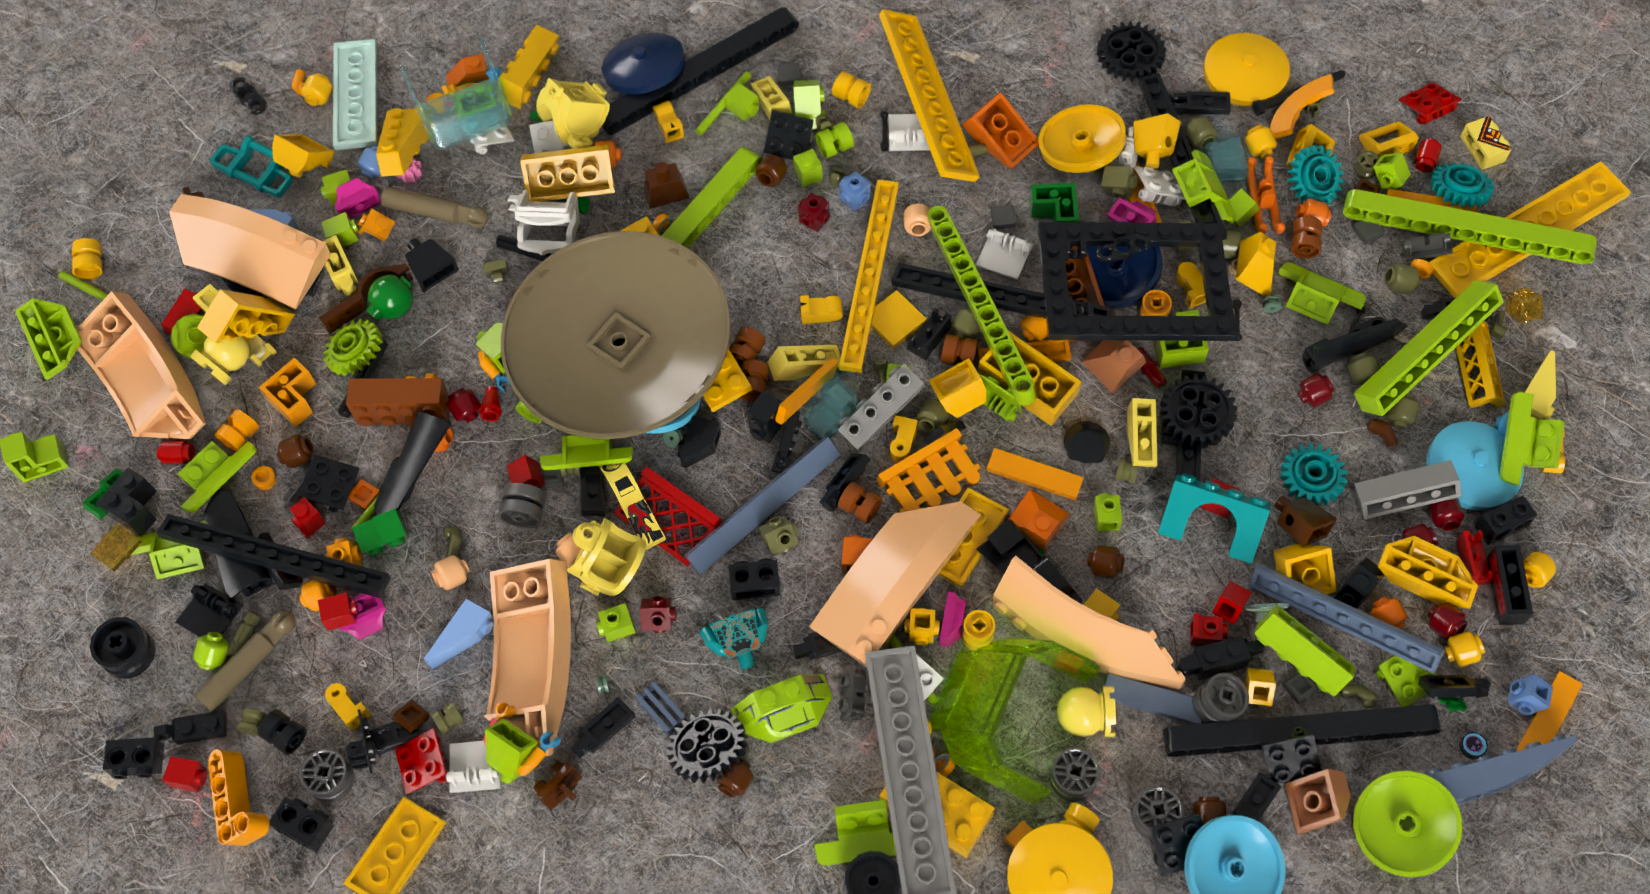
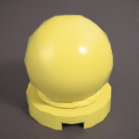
[190,336,250,385]
[1057,686,1116,737]

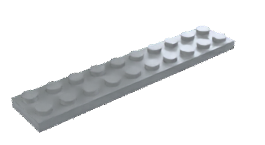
[865,645,957,894]

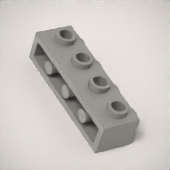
[838,364,925,452]
[1354,460,1461,520]

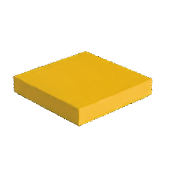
[871,290,927,349]

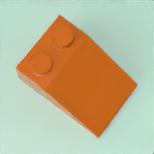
[962,92,1039,169]

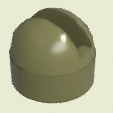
[829,168,846,187]

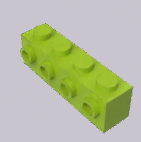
[1254,604,1356,697]

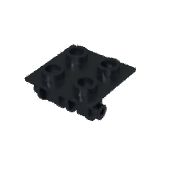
[764,110,814,160]
[298,455,360,512]
[175,583,243,637]
[346,709,376,773]
[1262,726,1322,784]
[1150,813,1203,876]

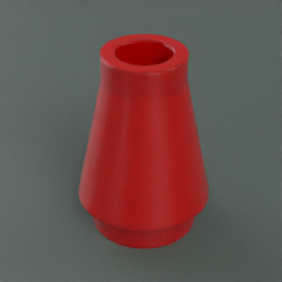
[479,386,502,422]

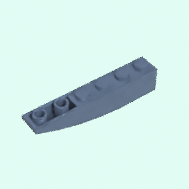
[1427,735,1577,805]

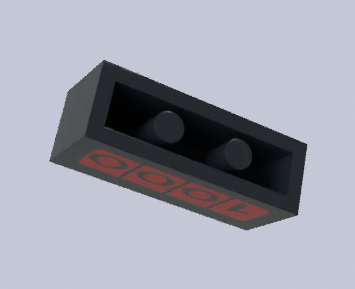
[1487,545,1533,625]

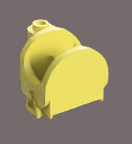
[536,78,610,149]
[567,518,646,596]

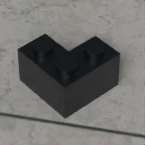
[96,468,157,537]

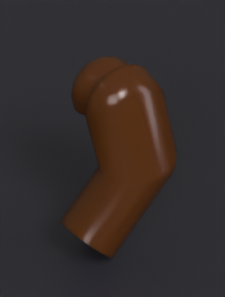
[1367,419,1398,447]

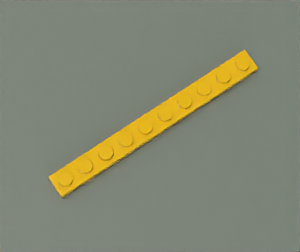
[839,180,899,373]

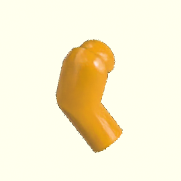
[291,69,306,96]

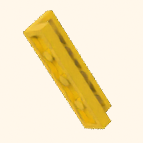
[1456,321,1506,409]

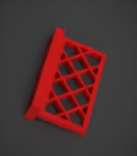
[614,466,723,567]

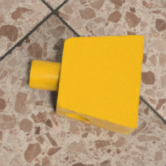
[1133,113,1181,169]

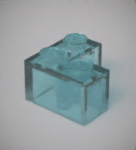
[804,376,857,440]

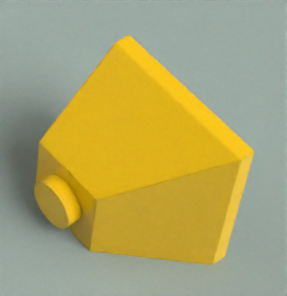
[1235,232,1276,298]
[1273,544,1337,595]

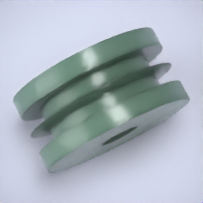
[1262,296,1282,313]
[663,428,684,447]
[596,673,610,695]

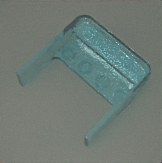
[399,36,513,150]

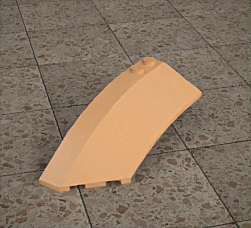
[169,194,331,309]
[77,291,206,439]
[809,502,981,667]
[992,555,1186,690]
[483,559,571,756]

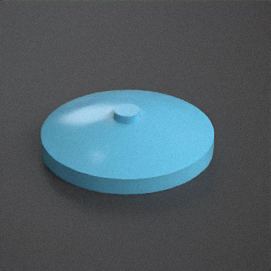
[1427,421,1524,511]
[1185,815,1285,894]

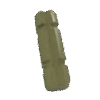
[228,612,260,657]

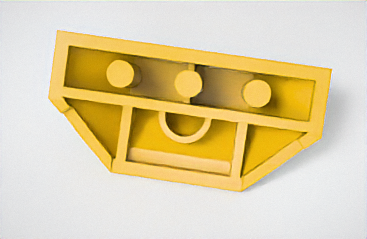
[1378,536,1478,609]

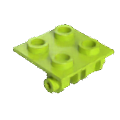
[980,374,1022,422]
[1376,655,1437,707]

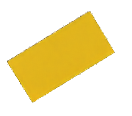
[938,487,1009,588]
[343,796,446,894]

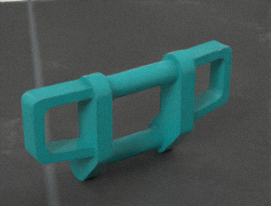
[209,135,293,198]

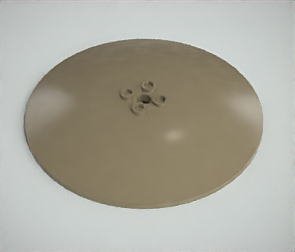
[501,231,731,439]

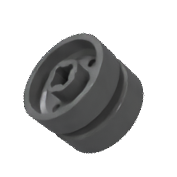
[498,483,547,528]
[1193,673,1249,723]
[1050,748,1100,802]
[300,749,354,803]
[1132,786,1183,841]

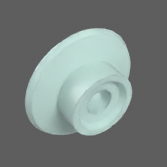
[1244,603,1290,622]

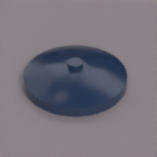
[602,33,685,94]
[1087,221,1163,309]

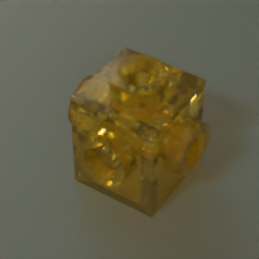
[1506,288,1543,323]

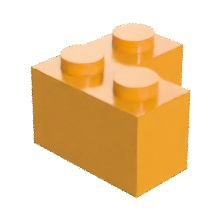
[259,358,316,428]

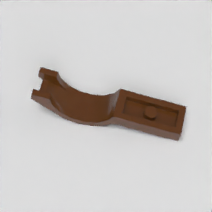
[319,264,413,334]

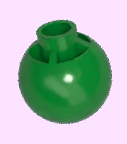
[366,275,414,322]

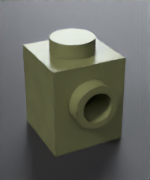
[1101,166,1138,198]

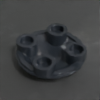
[1064,421,1110,463]

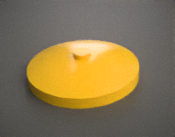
[1203,33,1290,106]
[1038,104,1126,173]
[1007,823,1113,894]

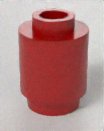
[1415,138,1442,172]
[157,441,195,464]

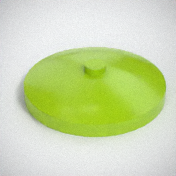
[1353,771,1463,877]

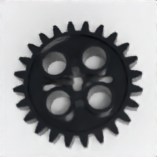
[1096,21,1166,82]
[1159,374,1237,447]
[666,708,748,784]

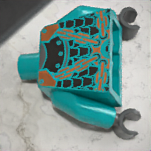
[693,598,769,670]

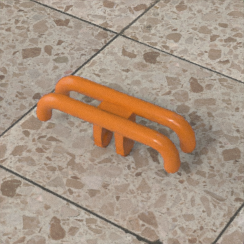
[1246,156,1285,234]

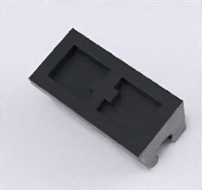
[907,308,952,361]

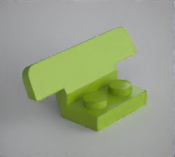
[1172,150,1236,221]
[1278,262,1366,325]
[1499,392,1565,485]
[540,435,633,470]
[177,441,257,513]
[129,521,207,579]
[814,799,896,866]

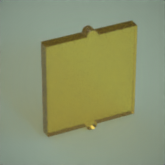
[90,524,142,572]

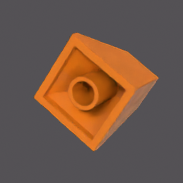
[1008,489,1070,551]

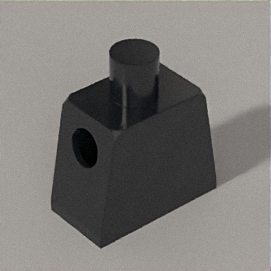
[405,238,459,293]

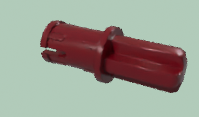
[1137,347,1167,389]

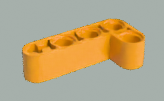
[208,749,269,846]

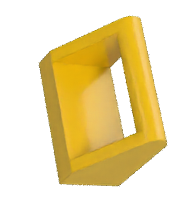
[1359,121,1419,158]
[1286,124,1335,177]

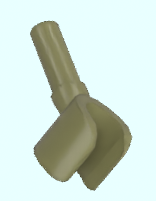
[1306,96,1328,118]
[815,115,832,131]
[1490,310,1508,340]
[874,355,887,384]

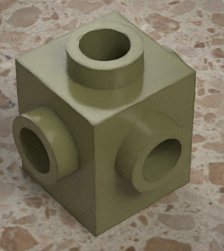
[758,516,799,555]

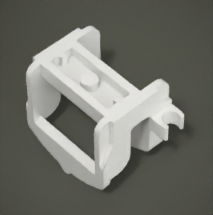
[508,190,580,255]

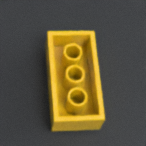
[520,144,615,202]
[977,331,1082,426]
[880,772,995,858]

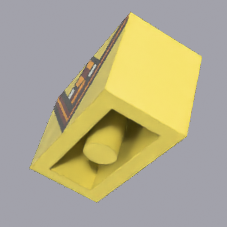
[1460,116,1511,170]

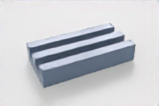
[635,681,687,736]

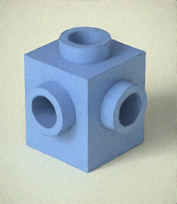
[839,171,871,211]
[1508,674,1553,716]

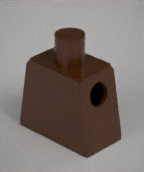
[644,162,689,209]
[1274,496,1337,547]

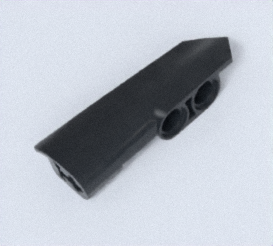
[1302,317,1407,373]
[374,411,451,515]
[204,490,272,601]
[977,519,1082,604]

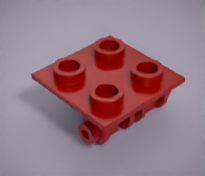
[1398,83,1462,125]
[395,728,449,795]

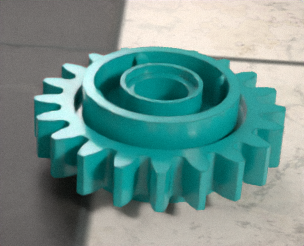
[1287,145,1345,204]
[1430,162,1495,208]
[1280,443,1348,506]

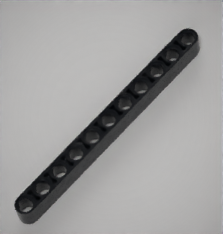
[602,7,799,135]
[1162,705,1441,757]

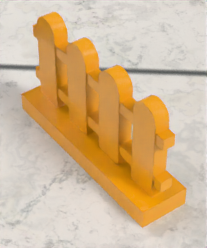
[876,428,981,513]

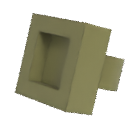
[483,259,509,285]

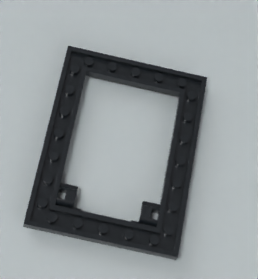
[1038,222,1237,341]

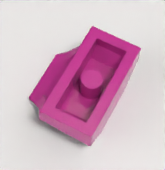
[335,178,381,219]
[1107,198,1157,223]
[939,592,966,647]
[339,594,386,640]

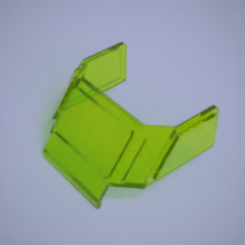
[929,638,1100,803]

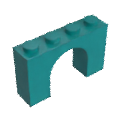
[1158,474,1271,564]

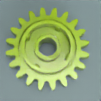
[323,318,383,376]

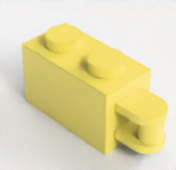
[323,235,359,297]

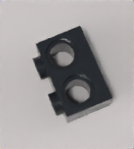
[1474,495,1537,546]
[729,558,781,601]
[103,737,165,779]
[269,797,334,853]

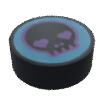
[1459,732,1488,759]

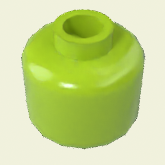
[193,632,229,670]

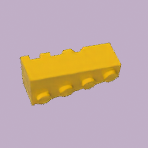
[498,24,560,110]
[376,107,435,177]
[197,289,295,343]

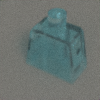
[1204,135,1249,182]

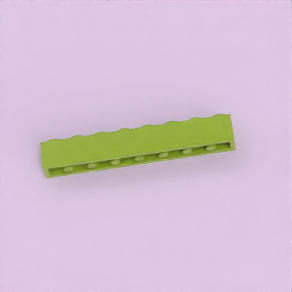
[1354,280,1504,417]

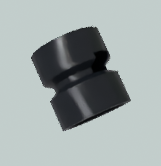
[257,709,307,755]

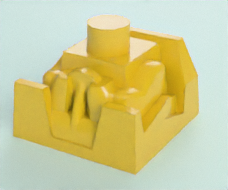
[272,134,335,177]
[929,358,986,418]

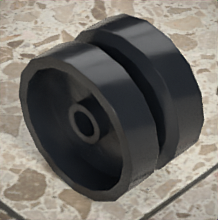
[90,617,156,679]
[845,851,901,894]

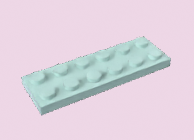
[333,39,378,150]

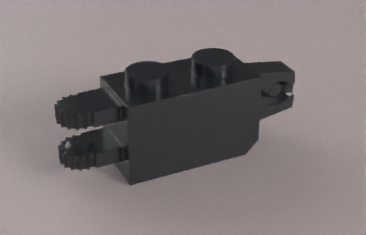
[1176,635,1265,681]

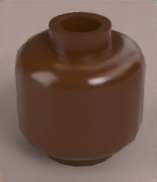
[755,154,788,187]
[277,434,314,468]
[1087,545,1125,578]
[716,758,754,798]
[1193,797,1227,825]

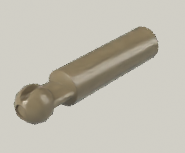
[381,186,488,228]
[194,610,295,712]

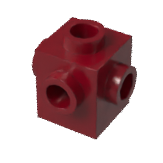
[798,192,831,232]
[640,596,677,633]

